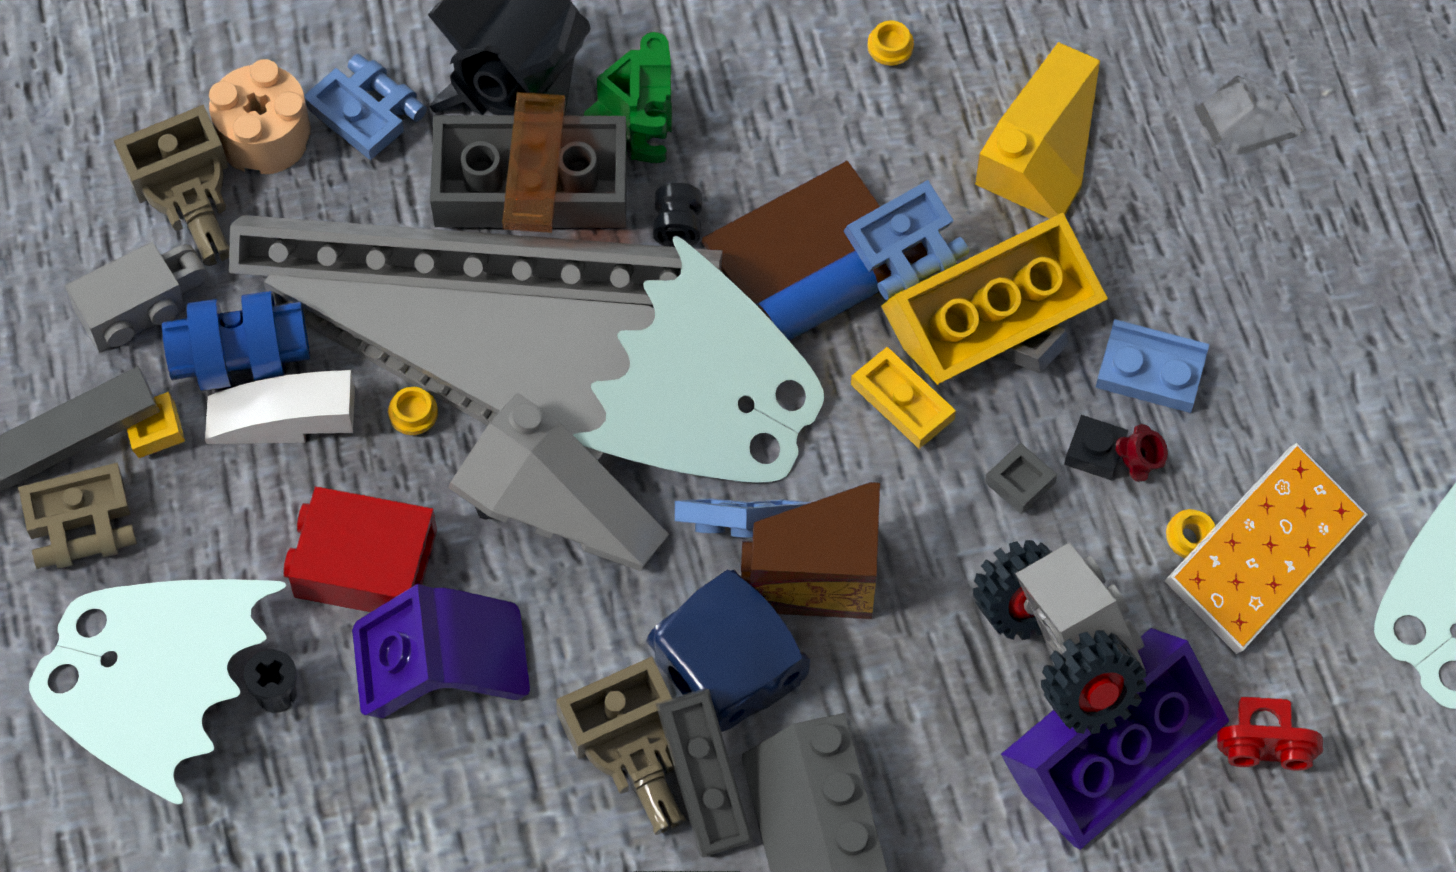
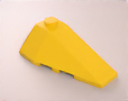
[975,42,1100,219]

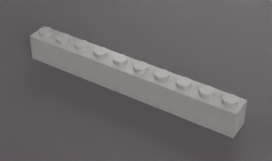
[229,215,723,305]

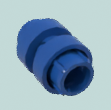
[162,291,310,391]

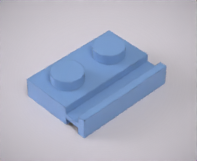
[1095,319,1210,413]

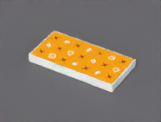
[1165,443,1367,654]

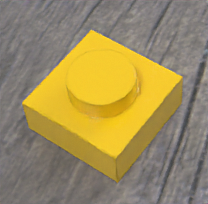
[127,392,185,459]

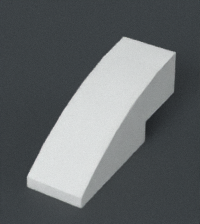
[205,370,355,444]

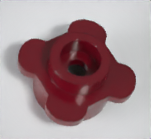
[1116,424,1168,482]

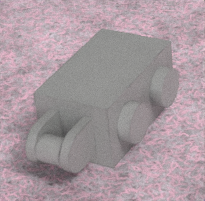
[65,242,208,353]

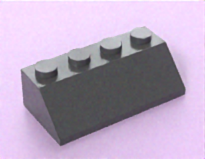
[430,115,627,228]
[742,713,888,872]

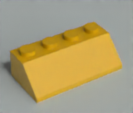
[881,212,1108,385]

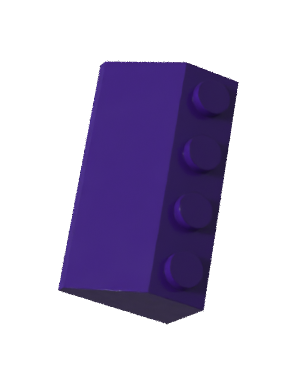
[1001,628,1230,850]

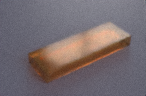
[502,92,566,233]

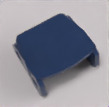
[646,569,810,732]

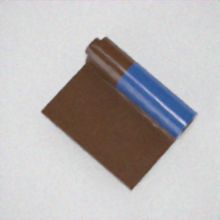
[702,160,928,341]

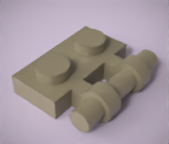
[18,462,137,569]

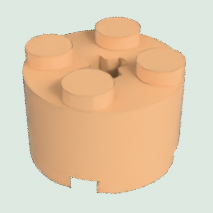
[209,59,311,174]

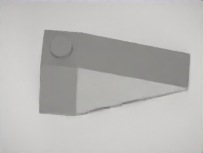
[448,392,669,571]

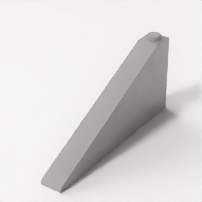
[264,275,655,471]

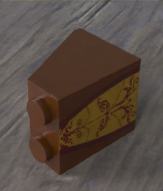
[741,482,880,619]

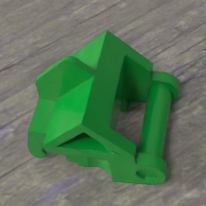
[584,32,672,163]

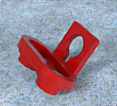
[1217,697,1323,771]

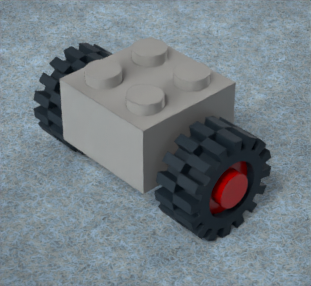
[973,540,1147,734]

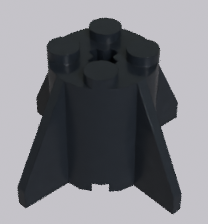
[428,0,591,116]

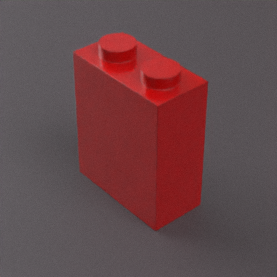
[283,486,437,612]

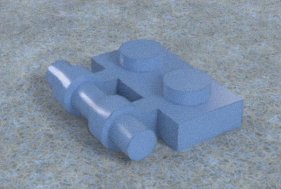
[304,54,427,161]
[843,180,969,300]

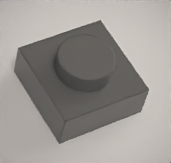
[985,443,1057,515]

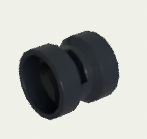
[653,183,702,247]

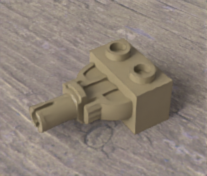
[114,105,230,266]
[556,656,686,835]

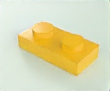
[851,347,956,449]

